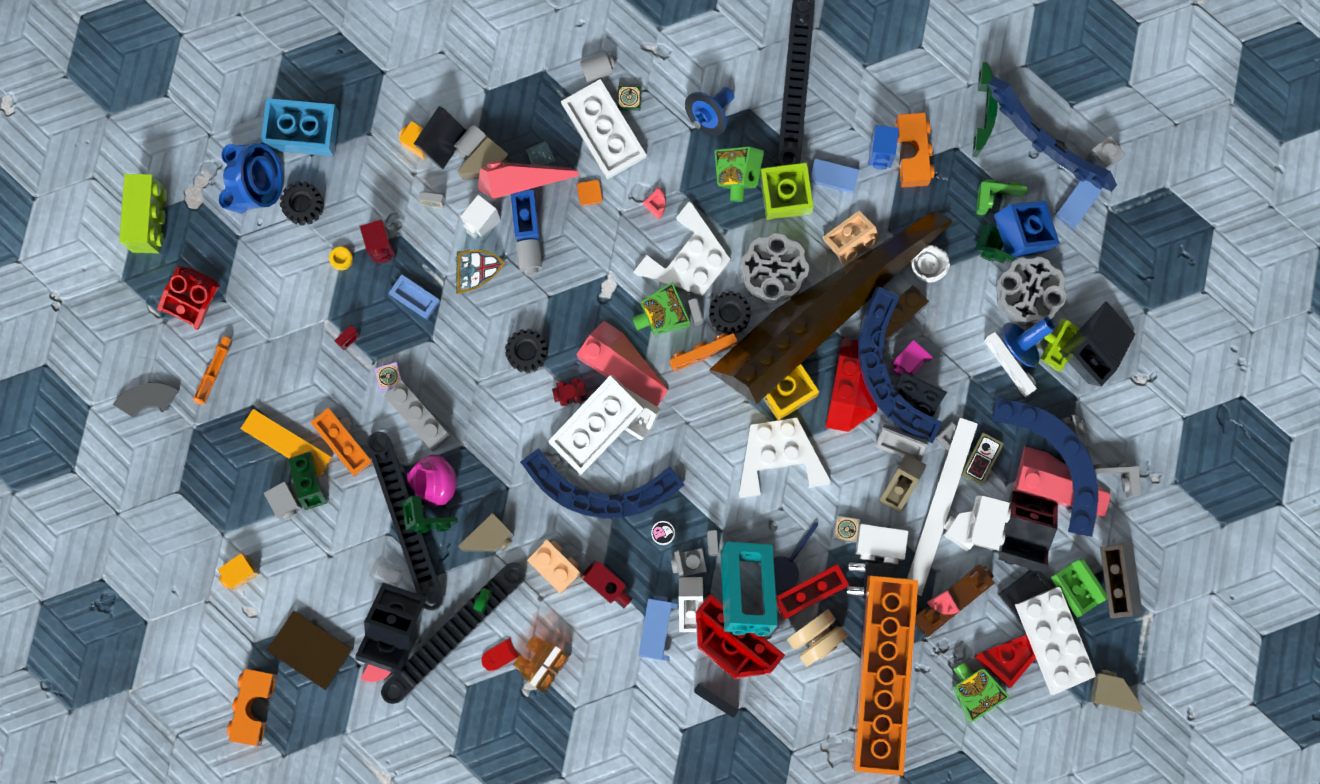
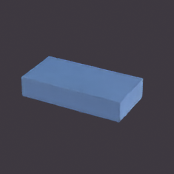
[809,159,859,194]
[1055,180,1102,228]
[389,275,441,320]

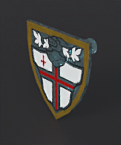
[455,249,505,294]

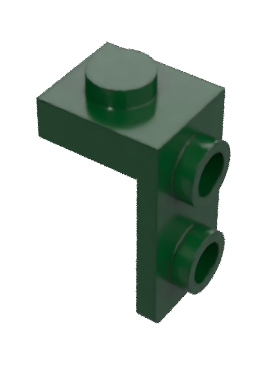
[974,224,1015,264]

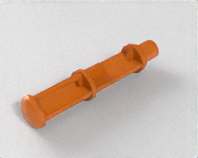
[193,336,232,405]

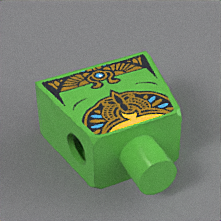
[715,147,764,202]
[632,282,690,335]
[952,661,1010,723]

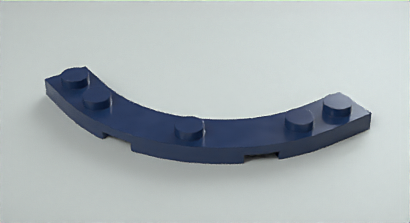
[988,77,1117,192]
[858,287,942,443]
[992,398,1099,537]
[520,448,685,519]

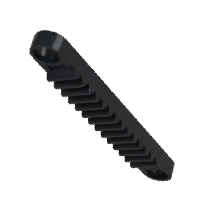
[777,0,815,166]
[367,431,445,611]
[381,562,526,704]

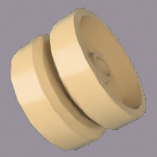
[786,609,848,667]

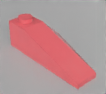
[478,160,579,199]
[577,321,668,407]
[1013,446,1111,517]

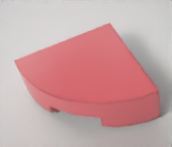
[643,187,666,220]
[926,590,960,615]
[360,664,392,682]

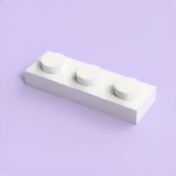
[984,332,1037,398]

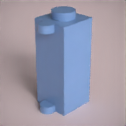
[639,595,679,661]

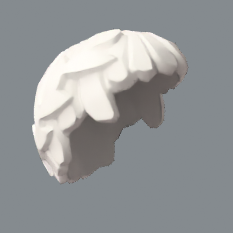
[911,245,950,282]

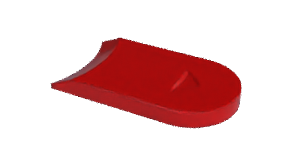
[481,638,521,671]

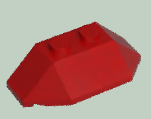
[825,337,877,432]
[695,594,785,679]

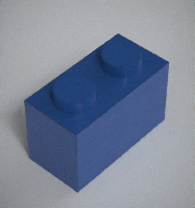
[868,125,899,170]
[511,190,540,242]

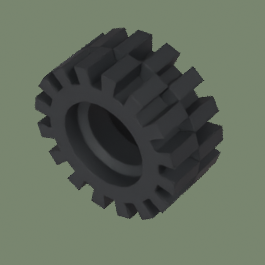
[280,181,324,226]
[709,291,751,334]
[505,329,548,373]

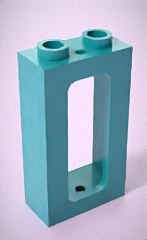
[720,542,778,636]

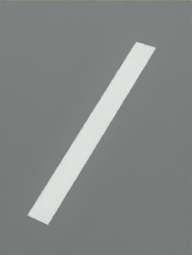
[907,418,978,596]

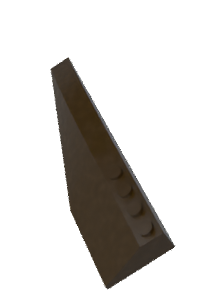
[709,211,952,405]

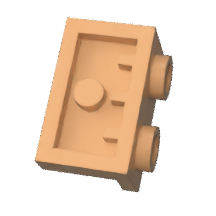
[823,211,879,266]
[527,539,581,594]

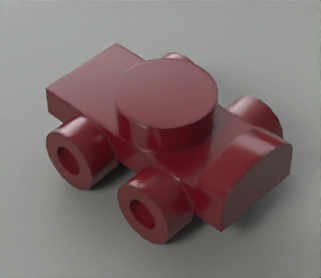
[552,379,587,406]

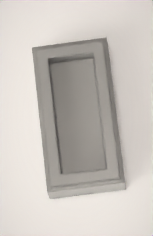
[875,424,928,461]

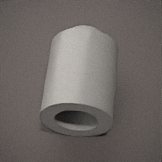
[579,53,615,83]
[454,125,487,161]
[516,239,543,276]

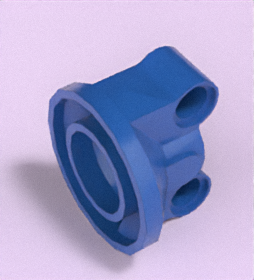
[219,143,283,214]

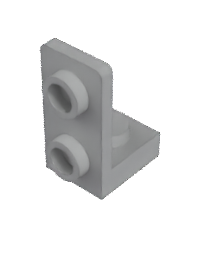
[1094,463,1141,498]
[670,548,707,577]

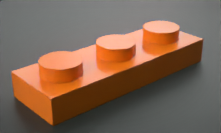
[669,333,738,372]
[310,408,373,477]

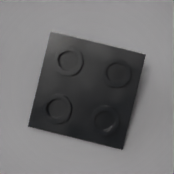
[895,372,947,417]

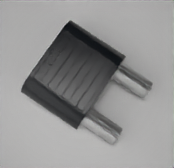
[847,561,894,599]

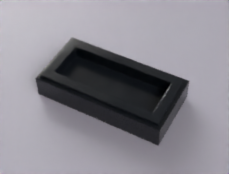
[694,684,739,718]

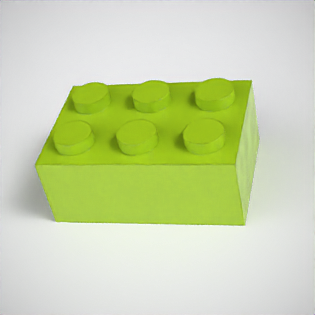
[119,174,167,253]

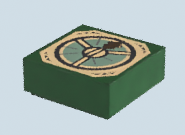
[618,86,641,111]

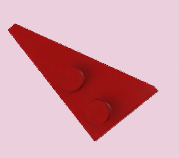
[974,634,1036,688]

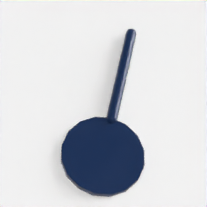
[773,522,818,591]

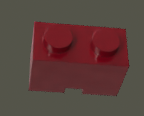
[359,219,396,264]

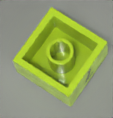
[760,163,814,220]

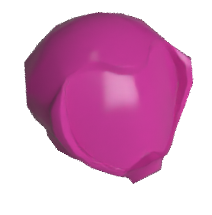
[407,454,457,508]

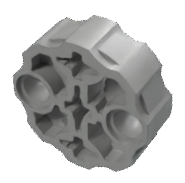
[740,233,809,304]
[995,256,1067,327]

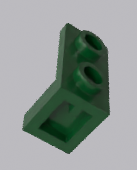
[289,452,328,510]
[402,496,458,533]

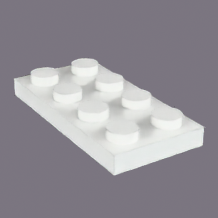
[561,79,647,180]
[548,375,646,475]
[1015,587,1096,695]

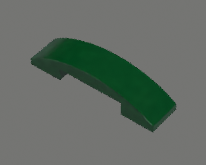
[972,62,998,157]

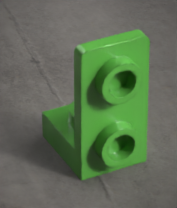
[976,179,1028,215]

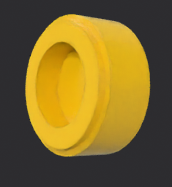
[329,246,353,270]

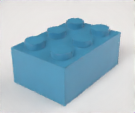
[260,98,339,156]

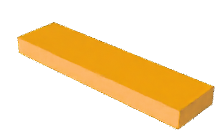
[240,409,332,477]

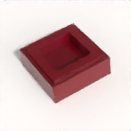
[334,325,360,351]

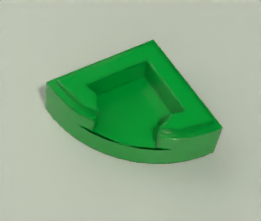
[473,588,492,613]

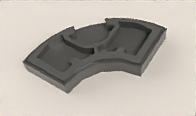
[112,383,179,418]

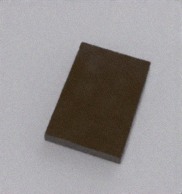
[266,611,353,690]

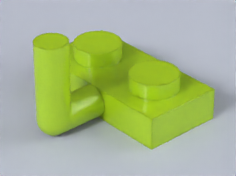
[1026,319,1079,372]

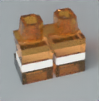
[513,636,571,693]

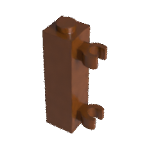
[915,564,995,637]

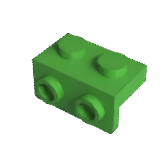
[1051,558,1107,618]

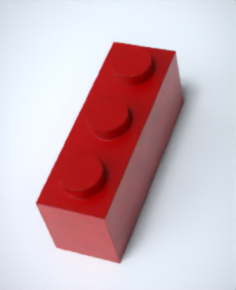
[776,564,849,620]

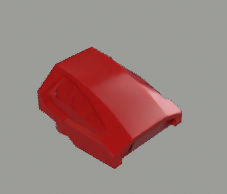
[157,266,220,330]

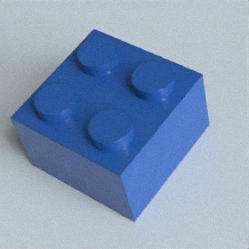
[994,201,1060,257]

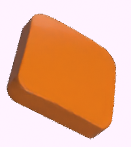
[577,180,602,206]

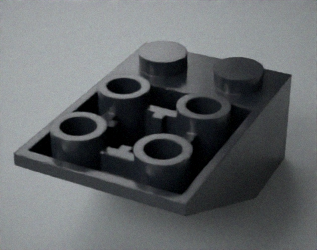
[1059,301,1135,387]

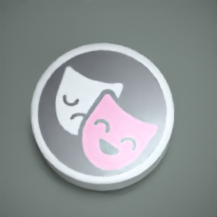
[651,521,675,545]

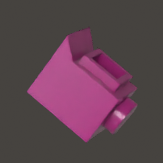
[893,340,933,376]

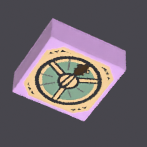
[374,362,402,392]

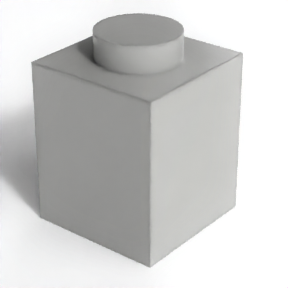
[1087,136,1125,170]
[264,481,302,521]

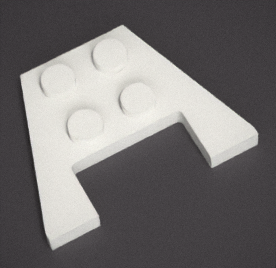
[634,202,731,297]
[739,418,831,498]

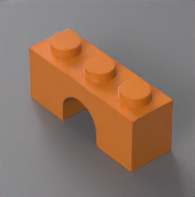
[895,113,934,187]
[227,669,277,746]

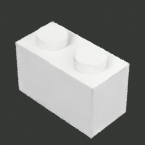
[461,195,501,241]
[965,496,1011,550]
[855,524,908,564]

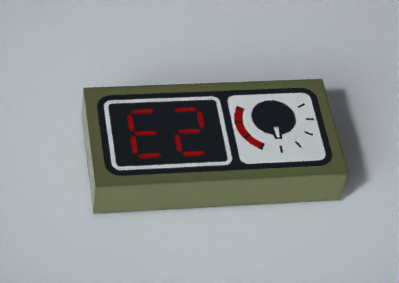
[961,433,1004,486]

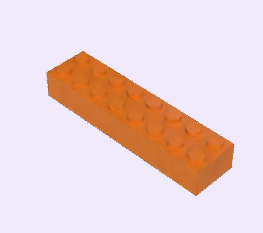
[852,576,918,776]

